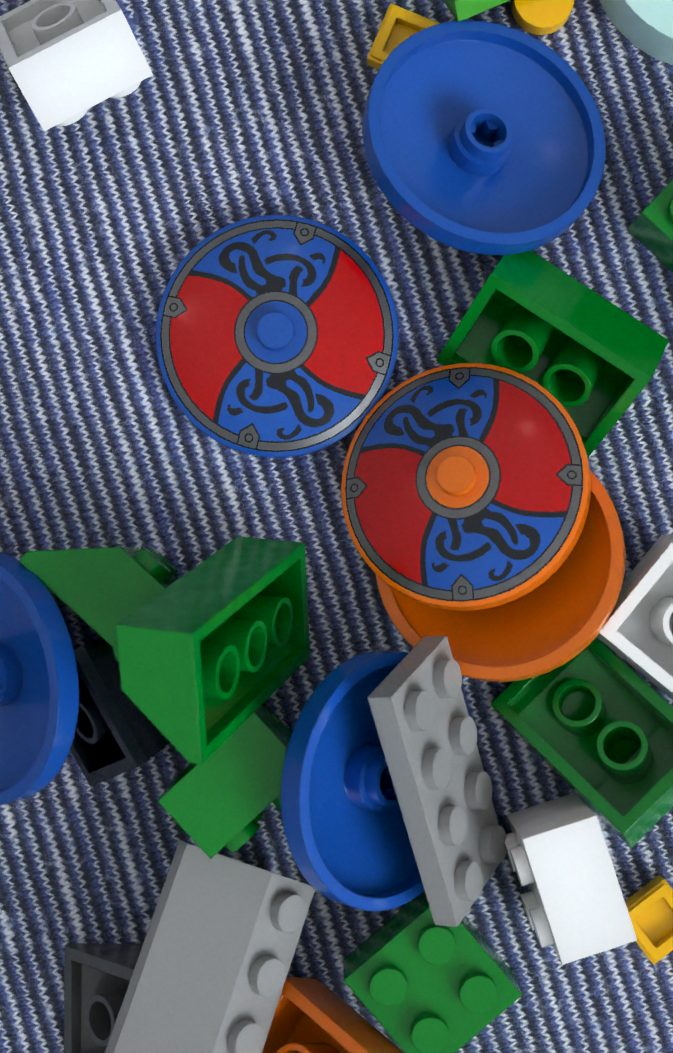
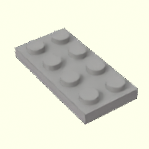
[367,635,507,927]

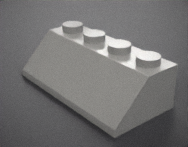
[105,840,315,1053]

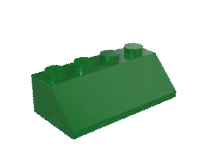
[113,536,310,765]

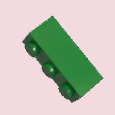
[436,251,669,457]

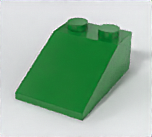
[491,638,673,848]

